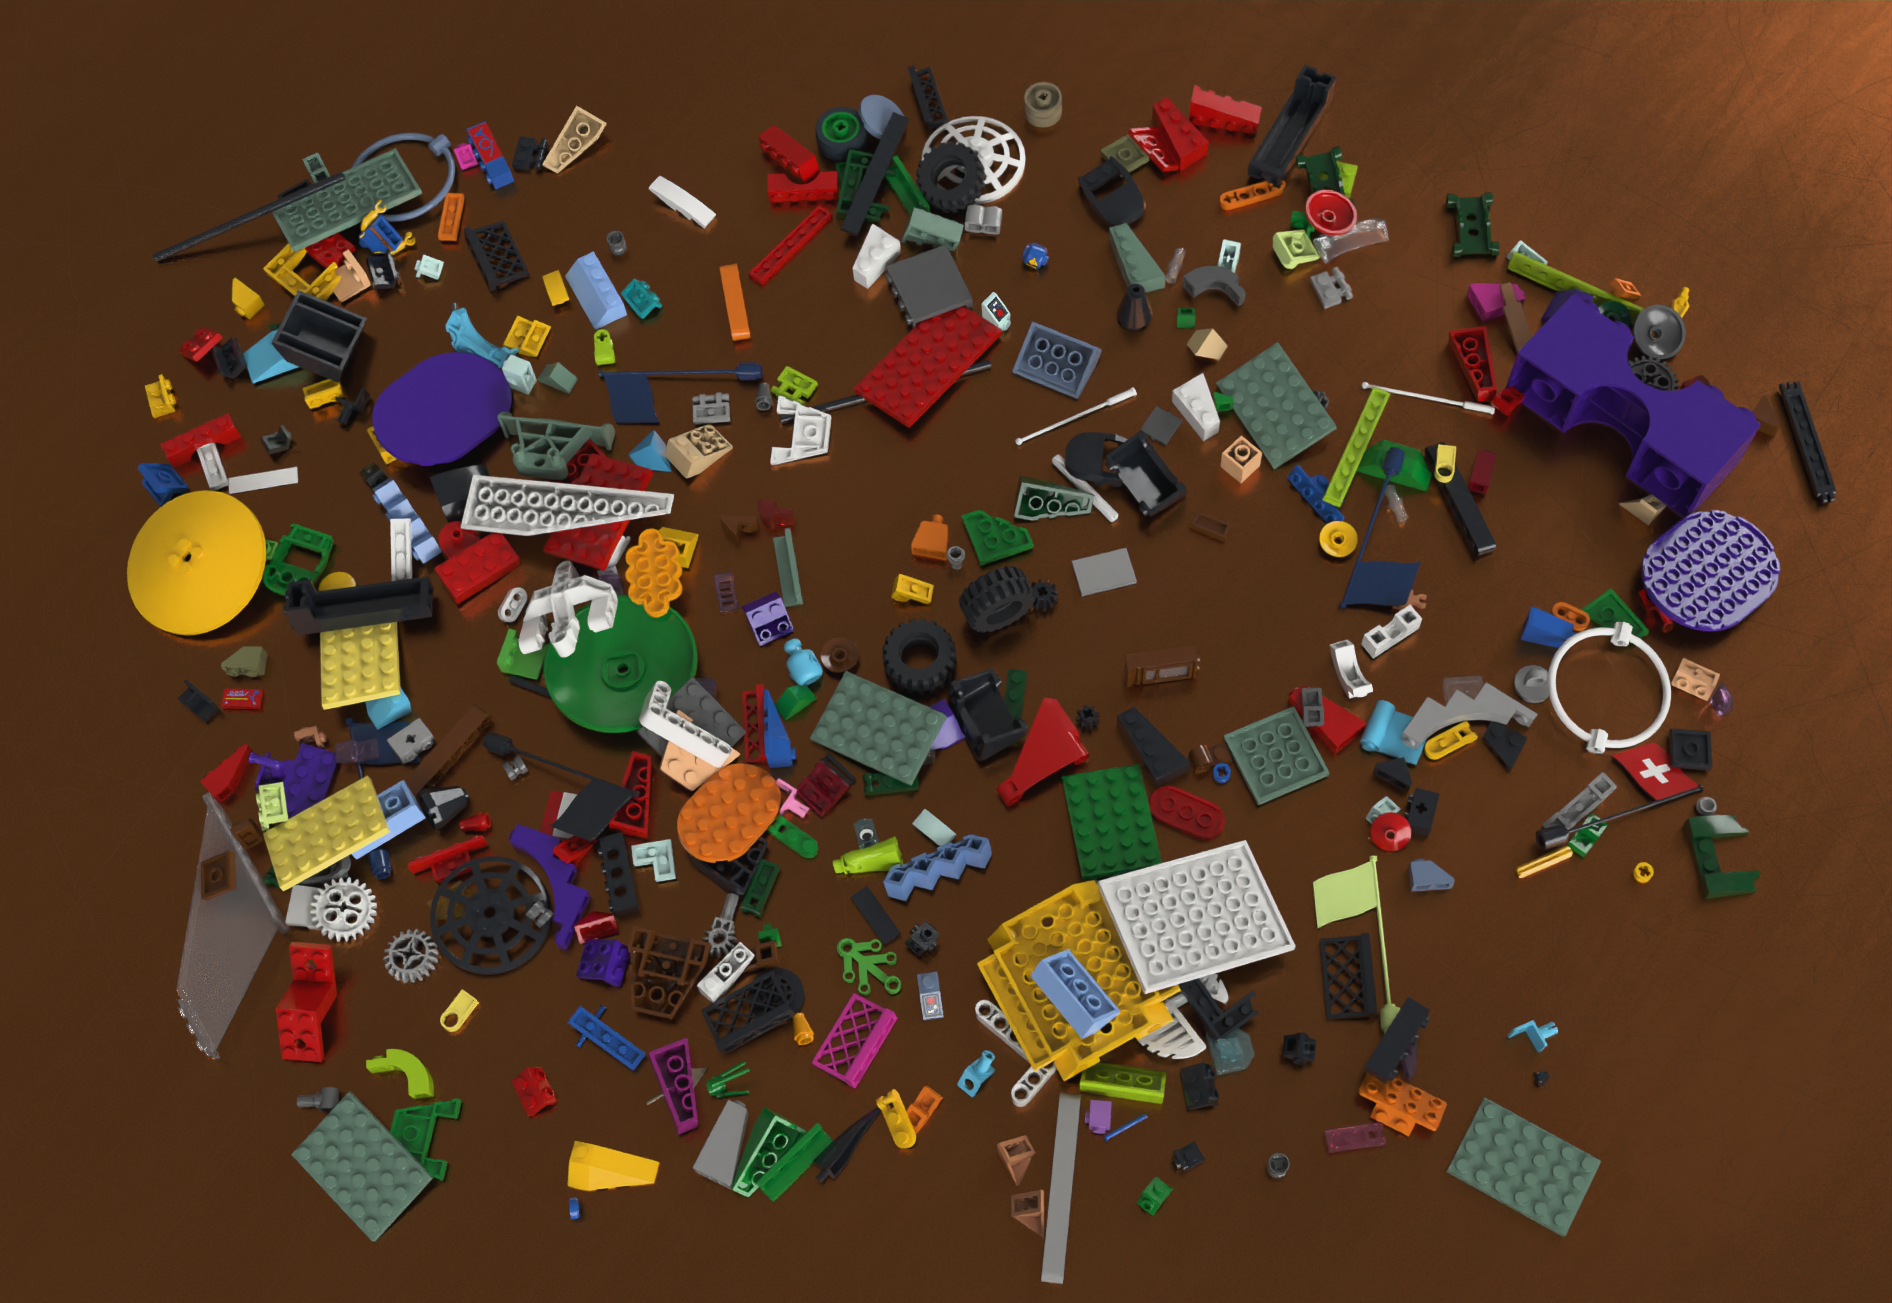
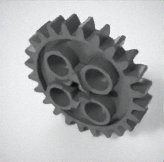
[1628,356,1680,391]

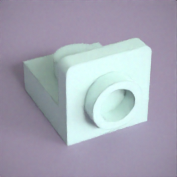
[414,255,444,280]
[1366,796,1401,824]

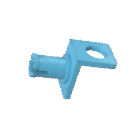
[1507,1020,1558,1052]
[957,1050,995,1097]

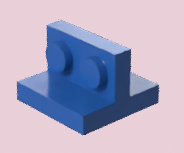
[138,463,189,507]

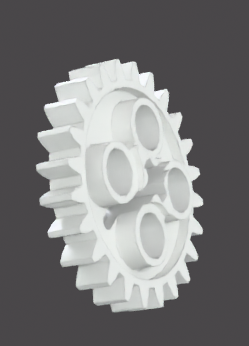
[310,877,377,942]

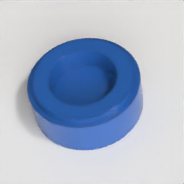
[569,1197,580,1220]

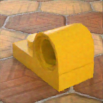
[891,574,934,604]

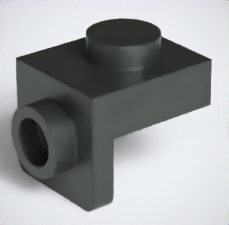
[261,425,292,454]
[359,462,388,488]

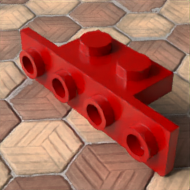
[407,835,488,884]

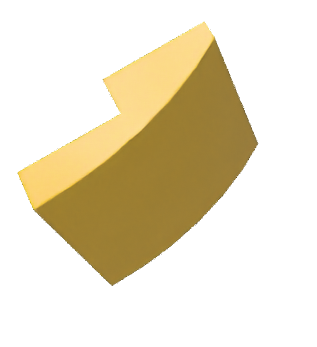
[503,316,551,357]

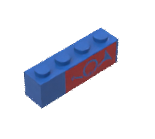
[466,121,514,189]

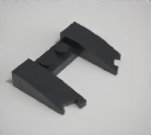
[1178,978,1259,1044]

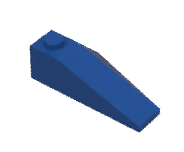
[764,689,796,768]

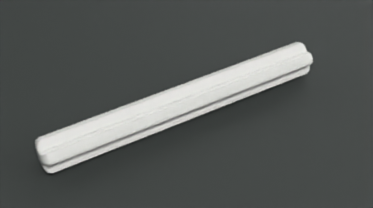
[1052,454,1118,522]

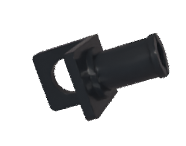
[335,388,370,425]

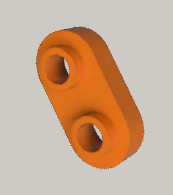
[1551,602,1590,631]

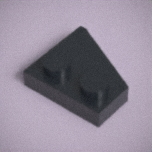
[1482,721,1528,771]

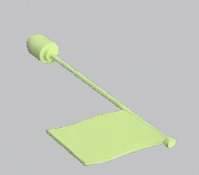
[1313,855,1400,1034]

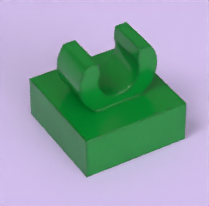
[758,923,782,947]

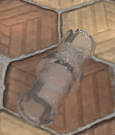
[1165,248,1186,283]
[1385,485,1409,522]

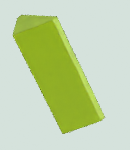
[1080,1062,1166,1104]

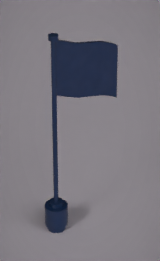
[599,362,763,424]
[1338,447,1421,609]
[345,718,421,879]

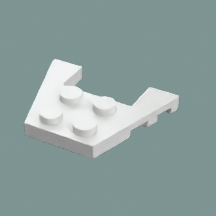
[771,396,832,465]

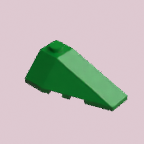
[731,1107,806,1197]

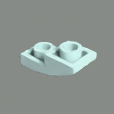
[912,809,956,847]

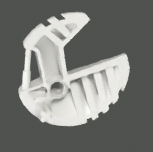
[1138,973,1229,1059]

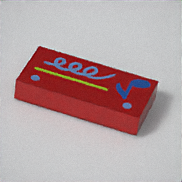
[221,688,264,709]

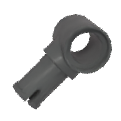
[297,1087,339,1112]

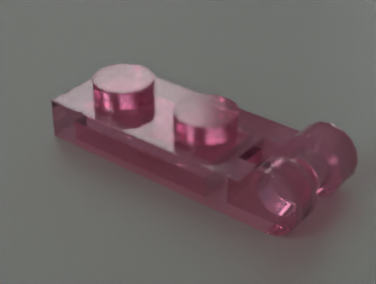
[1324,1123,1387,1153]

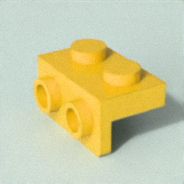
[303,379,344,409]

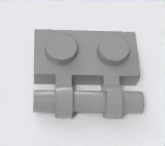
[1310,267,1353,309]
[692,392,730,425]

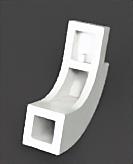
[1329,640,1373,698]

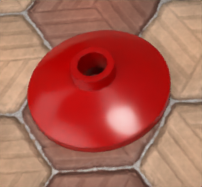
[1370,812,1411,851]

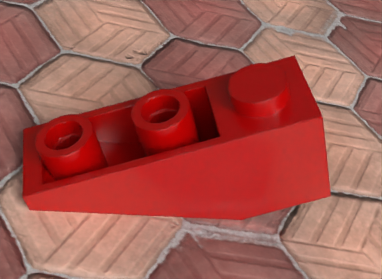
[200,743,254,803]

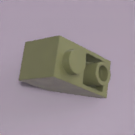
[221,646,268,677]

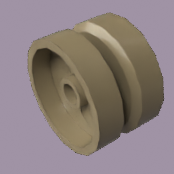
[1024,82,1062,128]

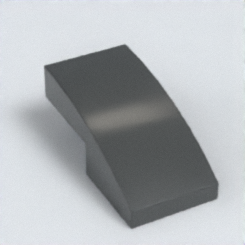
[1301,688,1324,726]

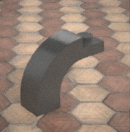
[1182,266,1245,306]
[292,855,351,887]

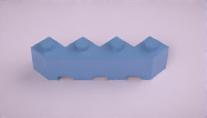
[372,477,442,564]
[883,834,992,901]

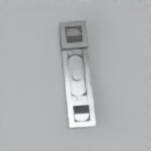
[1542,772,1617,830]

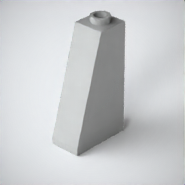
[693,1100,749,1190]

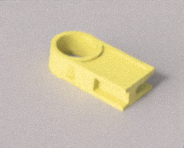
[1434,444,1456,483]
[440,990,479,1032]

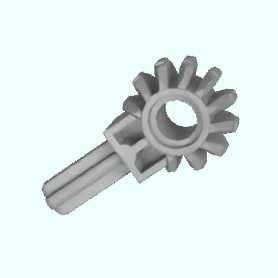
[702,893,739,958]

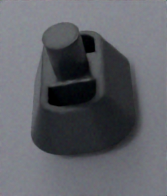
[1533,1070,1550,1086]

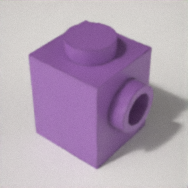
[1085,1100,1111,1134]

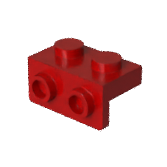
[511,1067,557,1116]

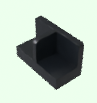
[177,680,219,723]

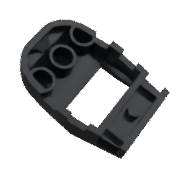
[1078,156,1146,227]
[1064,432,1128,487]

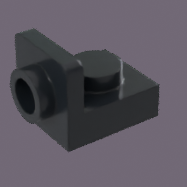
[1171,1141,1205,1173]

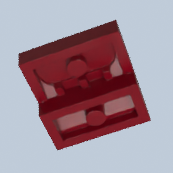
[796,761,850,817]

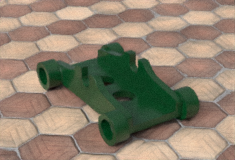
[1296,146,1355,207]
[1446,192,1499,257]

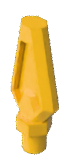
[1671,287,1689,318]

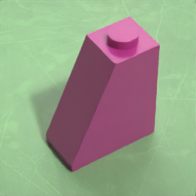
[1467,283,1526,323]

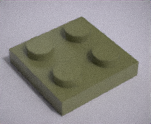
[1101,134,1149,178]

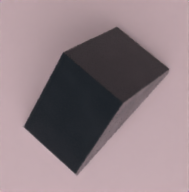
[1373,757,1412,793]

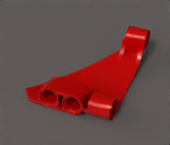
[996,697,1090,806]

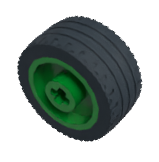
[815,107,868,162]

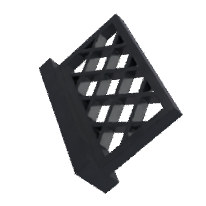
[464,221,529,292]
[1320,933,1378,1020]
[701,970,796,1055]

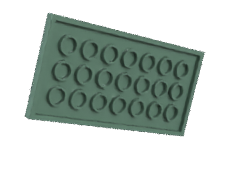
[272,148,422,252]

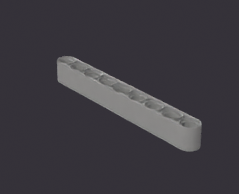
[1041,1093,1081,1284]

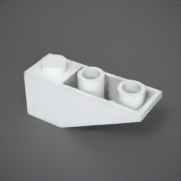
[697,942,755,1004]

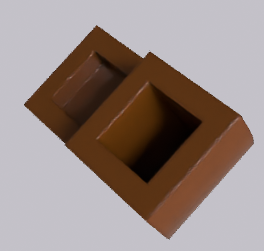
[743,941,779,973]

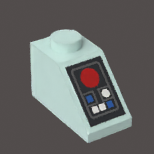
[982,292,1011,331]

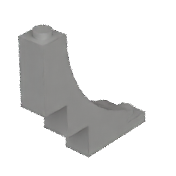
[1400,682,1537,750]

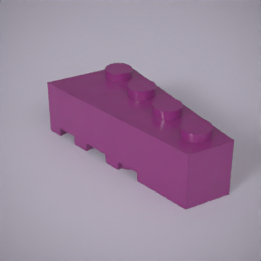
[648,1038,698,1135]

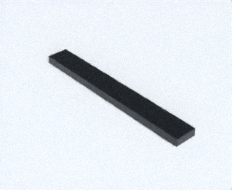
[841,112,909,237]

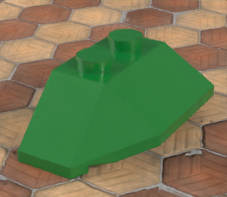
[1356,440,1432,492]

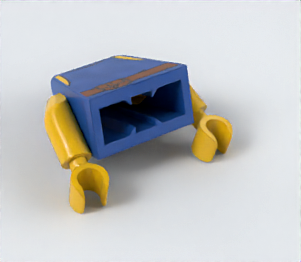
[359,200,415,255]

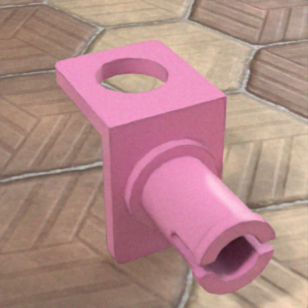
[776,778,809,818]

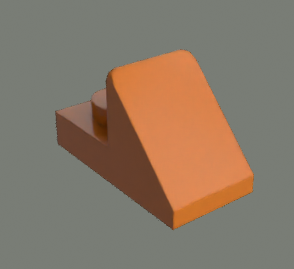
[1610,278,1641,302]

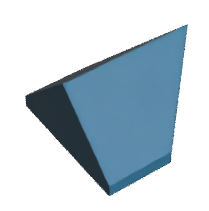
[628,430,671,472]

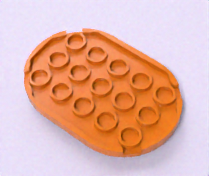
[677,763,781,863]

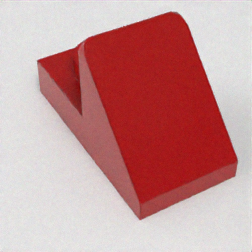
[552,836,593,867]

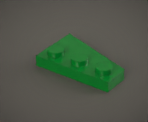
[1581,588,1649,644]

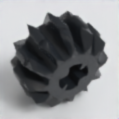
[1031,579,1058,612]

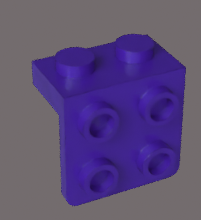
[576,939,630,987]

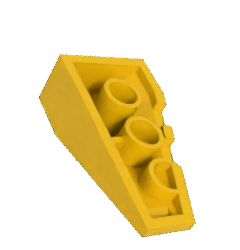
[568,1141,660,1191]

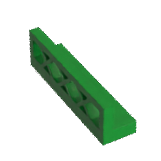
[884,155,930,216]
[756,1123,833,1202]

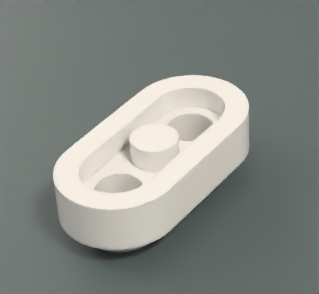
[498,587,527,622]

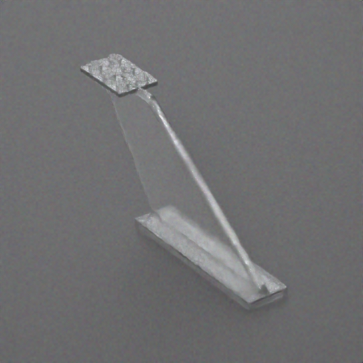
[176,792,290,1060]

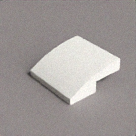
[285,885,336,930]

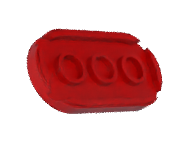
[1148,785,1225,841]

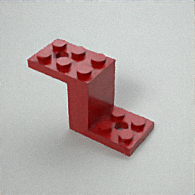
[276,942,337,1062]

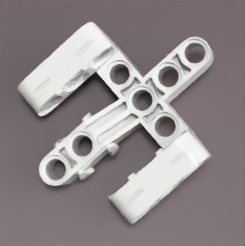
[519,561,618,657]

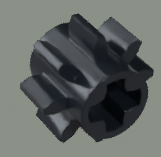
[1076,705,1100,730]

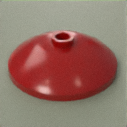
[1305,190,1357,236]

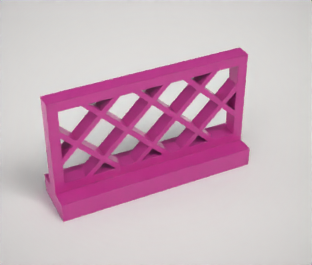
[812,993,897,1089]

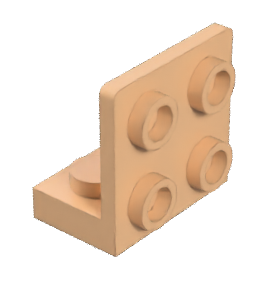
[333,250,371,302]

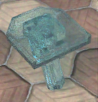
[1206,1028,1255,1075]

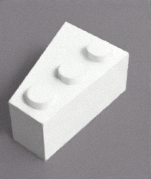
[852,224,901,289]

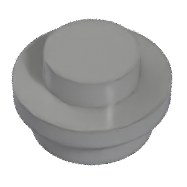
[1696,797,1717,816]

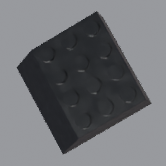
[271,290,367,383]

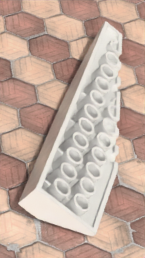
[461,475,674,536]

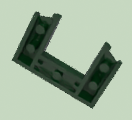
[836,149,897,222]
[1685,815,1760,899]

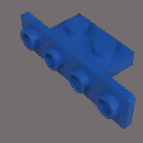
[1287,465,1345,524]

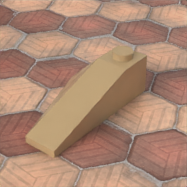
[542,105,607,174]

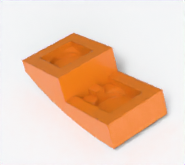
[906,1085,943,1134]

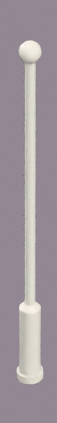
[1361,382,1495,415]
[1015,387,1137,445]

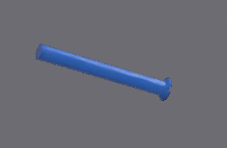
[576,1004,607,1048]
[1103,1113,1147,1142]

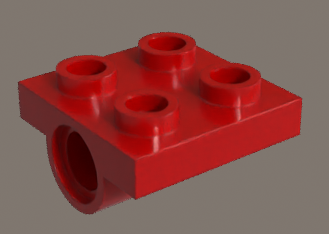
[305,233,356,269]

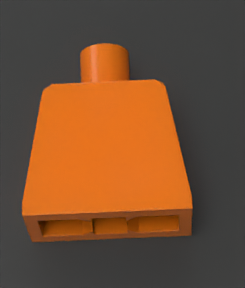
[911,514,949,560]

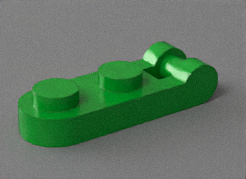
[766,814,819,858]

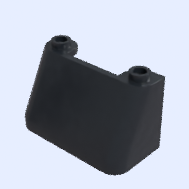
[1105,430,1187,517]
[947,668,1028,761]

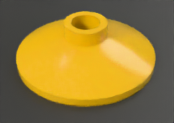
[1319,521,1358,557]

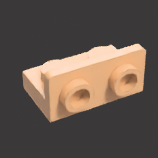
[1671,658,1720,701]

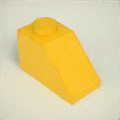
[232,278,265,319]

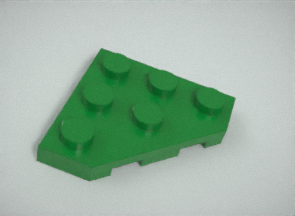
[961,510,1034,566]

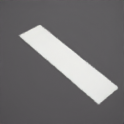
[228,467,298,494]

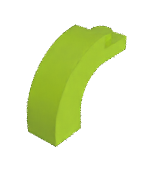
[366,1049,434,1099]

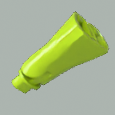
[833,836,903,875]

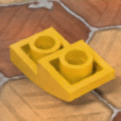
[542,270,569,306]

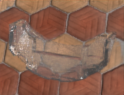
[1313,218,1389,264]

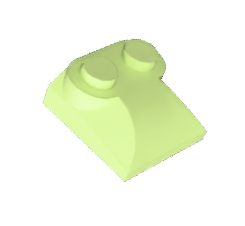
[1273,229,1320,269]

